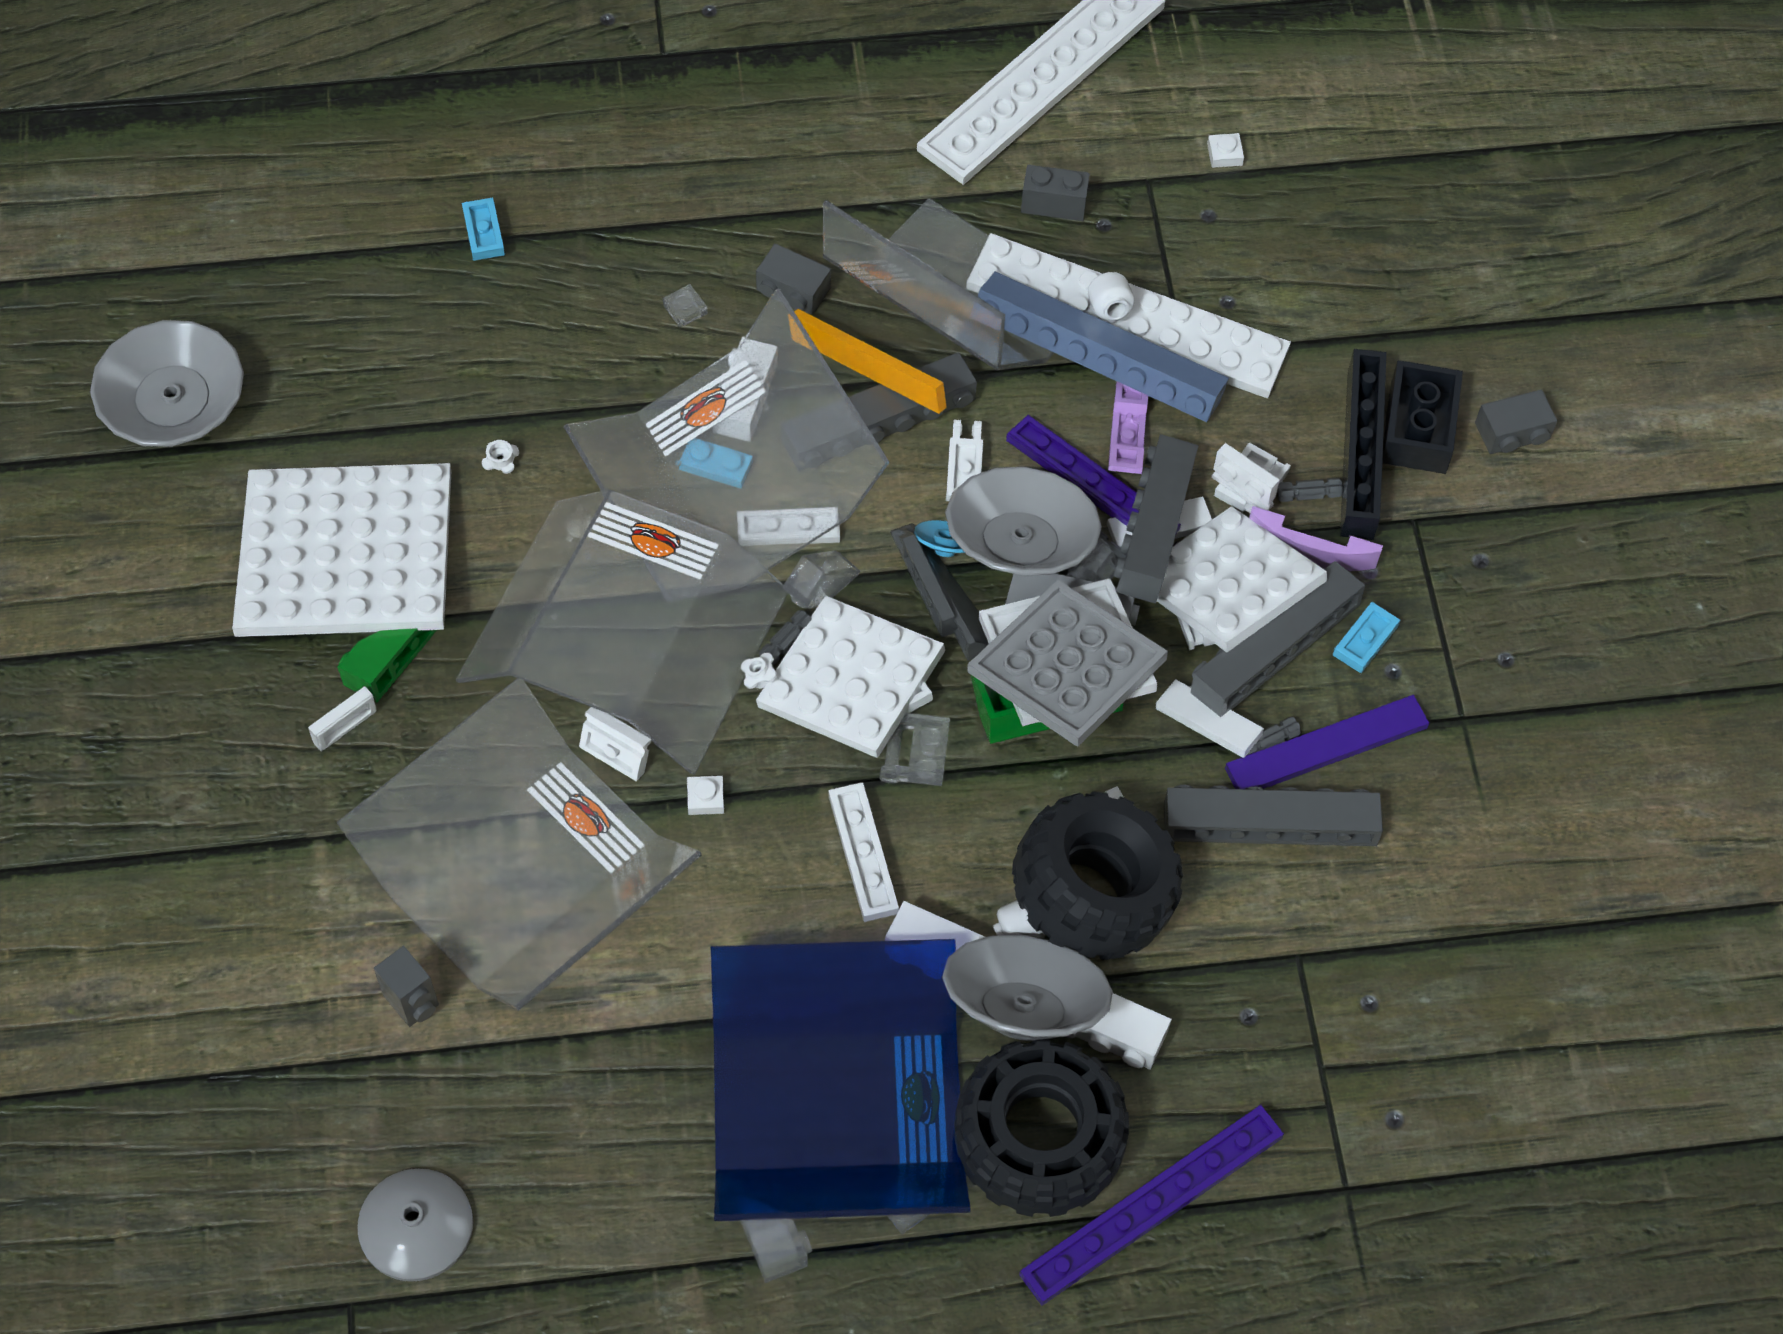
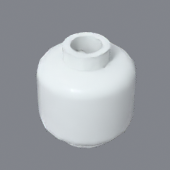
[1088,272,1134,320]
[993,900,1045,939]

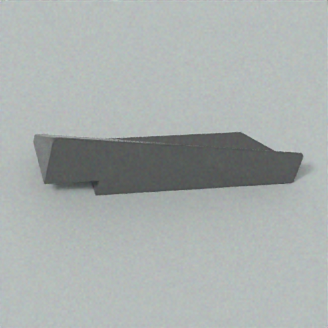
[890,523,989,661]

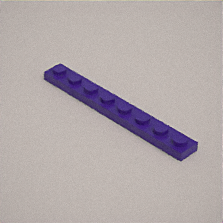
[1019,1105,1284,1306]

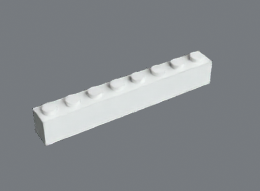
[885,901,1171,1070]

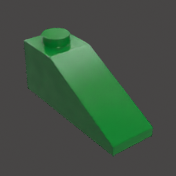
[337,628,437,703]

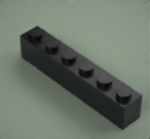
[1340,349,1387,540]

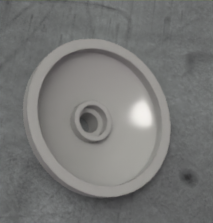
[358,1169,473,1281]

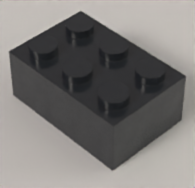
[1382,360,1463,474]

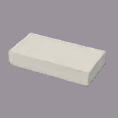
[308,686,377,751]

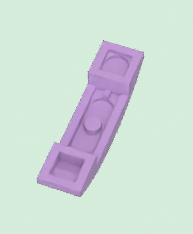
[1108,382,1148,474]
[1249,506,1383,571]

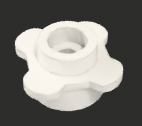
[482,440,519,474]
[741,653,777,689]

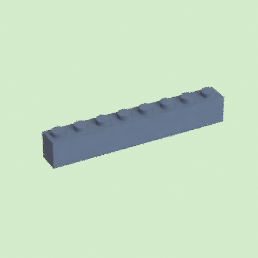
[972,271,1229,422]

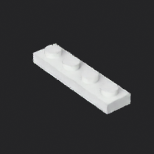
[829,782,899,922]

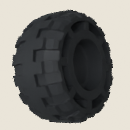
[1012,791,1183,960]
[954,1038,1129,1217]

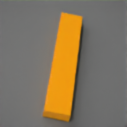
[790,309,947,414]

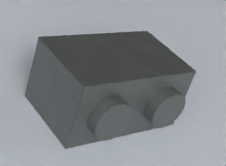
[1021,165,1090,221]
[756,244,831,315]
[1475,389,1557,454]
[374,945,439,1027]

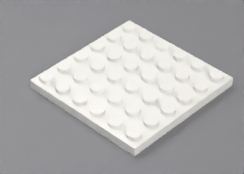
[232,463,452,637]

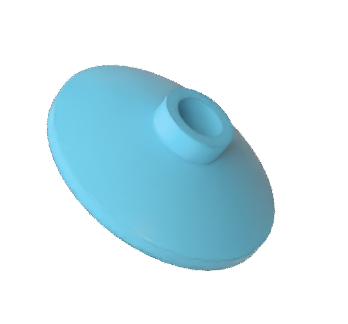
[914,520,965,557]

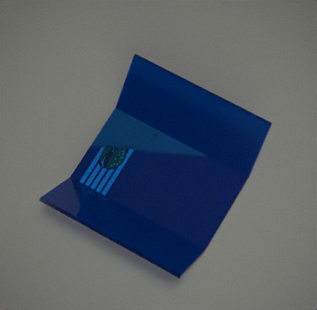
[711,939,971,1221]

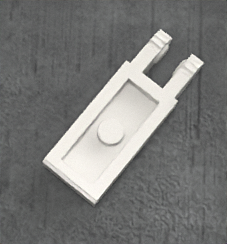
[946,420,983,501]

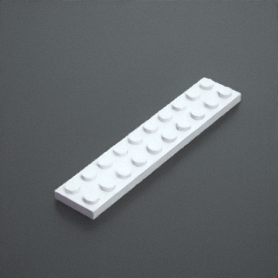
[917,0,1165,185]
[966,233,1291,399]

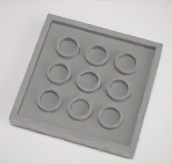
[968,580,1168,747]

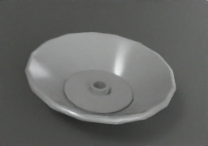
[90,320,244,447]
[945,467,1102,576]
[942,935,1113,1040]

